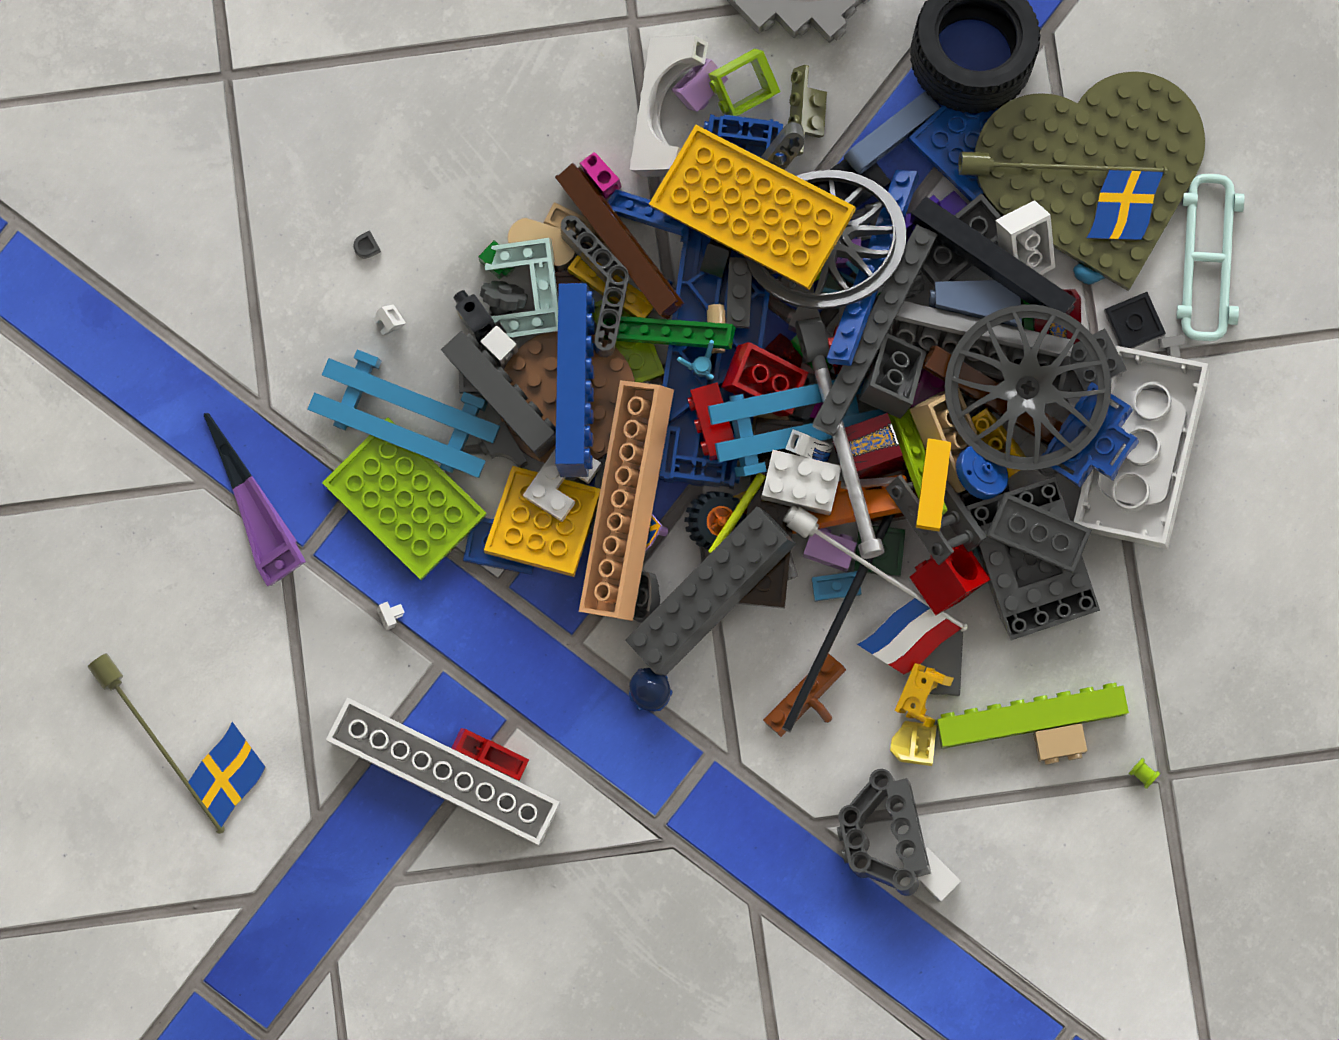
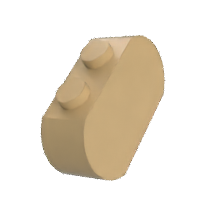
[508,218,576,271]

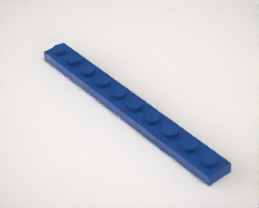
[827,170,919,366]

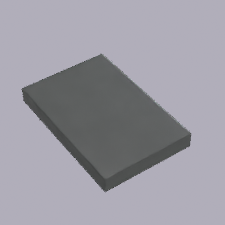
[921,630,963,696]

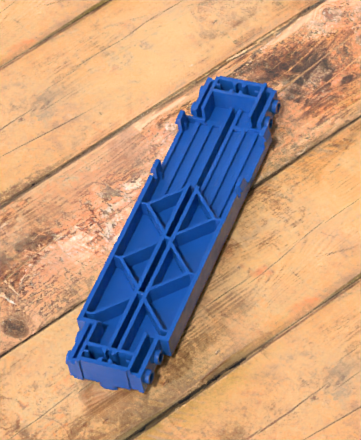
[659,114,784,490]

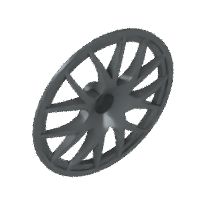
[745,170,907,309]
[945,305,1111,470]

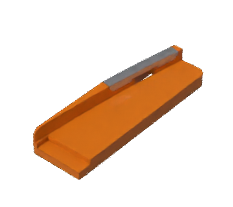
[792,474,908,534]

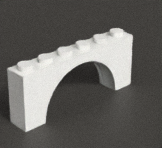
[630,35,708,177]

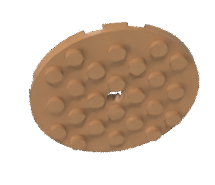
[500,332,635,463]

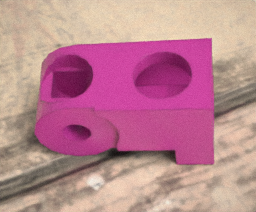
[579,152,622,199]

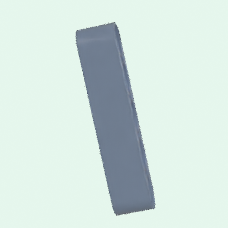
[844,91,941,175]

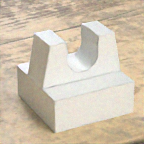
[373,305,406,335]
[377,601,405,631]

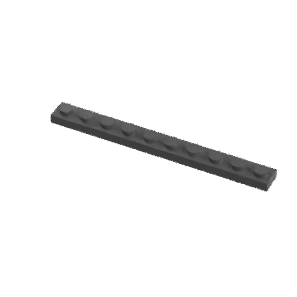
[813,225,938,437]

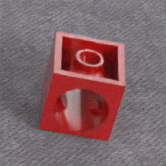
[909,544,991,616]

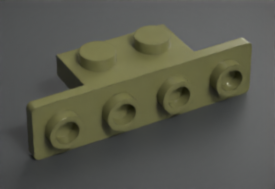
[788,65,827,157]

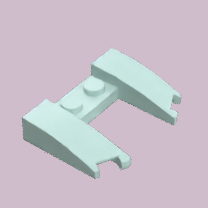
[485,238,558,338]

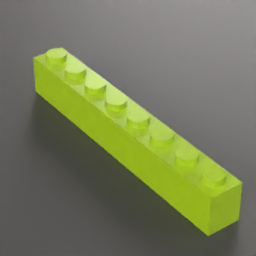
[936,683,1129,749]

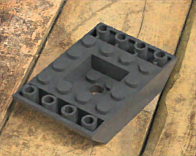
[966,476,1100,640]

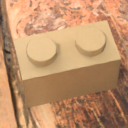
[1033,723,1087,765]

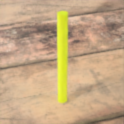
[708,473,766,553]

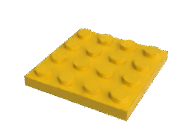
[484,466,601,577]

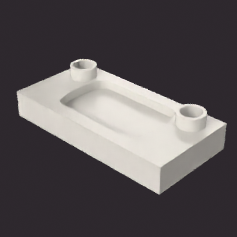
[1074,346,1210,549]

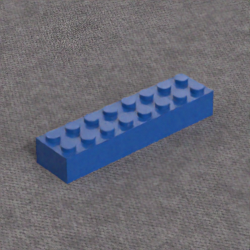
[555,283,595,477]

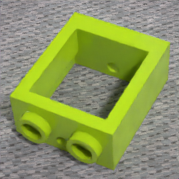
[708,48,781,116]

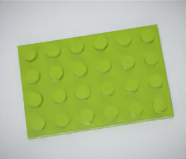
[322,417,487,581]

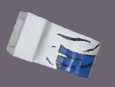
[785,429,834,463]

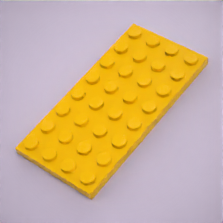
[649,125,856,290]

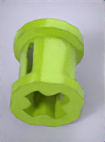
[1128,758,1160,789]

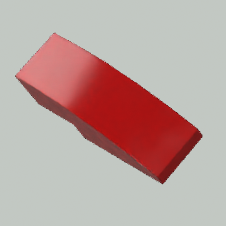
[451,728,529,781]

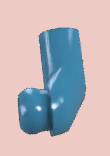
[1073,264,1105,285]

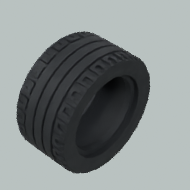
[910,0,1041,113]

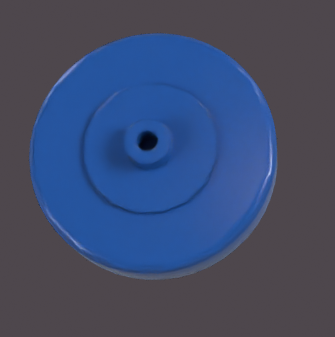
[956,446,1008,500]

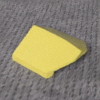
[890,721,937,766]

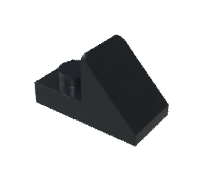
[700,239,732,279]

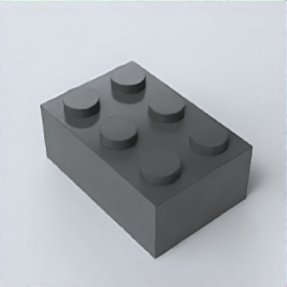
[859,334,926,419]

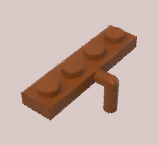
[763,653,846,737]

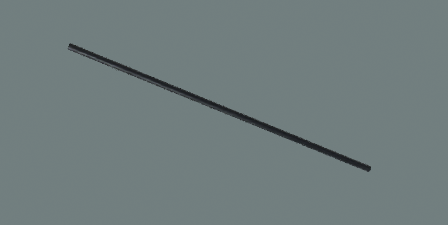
[782,390,945,732]

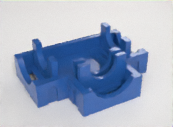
[1041,382,1139,488]

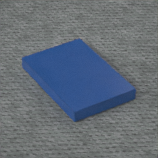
[463,518,534,575]

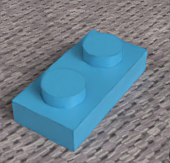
[811,571,862,602]

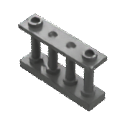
[885,475,987,565]

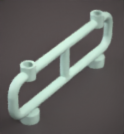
[1176,174,1245,341]

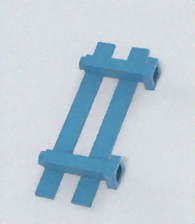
[307,349,500,478]
[707,374,886,477]

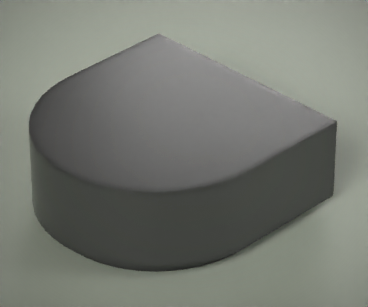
[353,230,381,258]

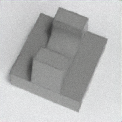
[1158,335,1186,357]

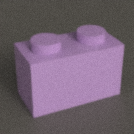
[671,58,728,112]
[803,528,857,572]

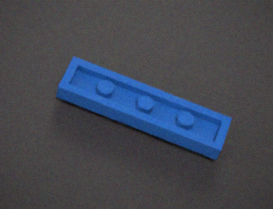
[608,189,689,237]

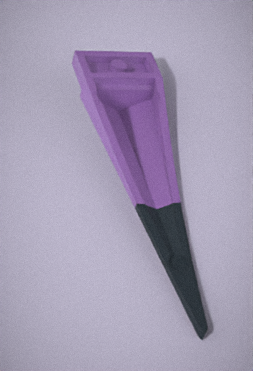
[204,413,306,586]

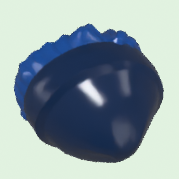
[629,668,673,712]

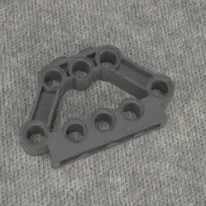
[837,768,931,896]

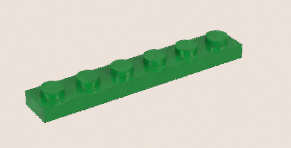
[603,316,736,349]

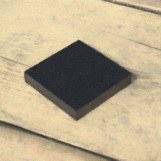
[1104,292,1166,349]

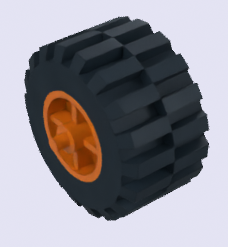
[684,491,747,549]

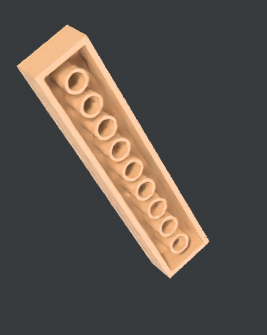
[579,380,674,621]

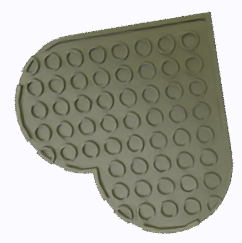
[974,71,1205,291]

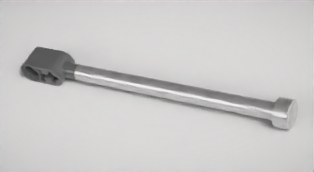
[795,317,884,559]

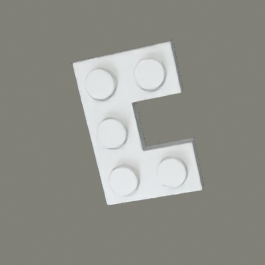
[523,448,602,522]

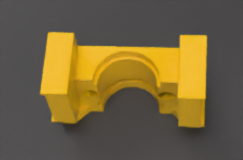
[894,663,954,728]

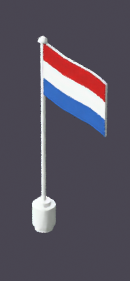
[783,505,968,675]

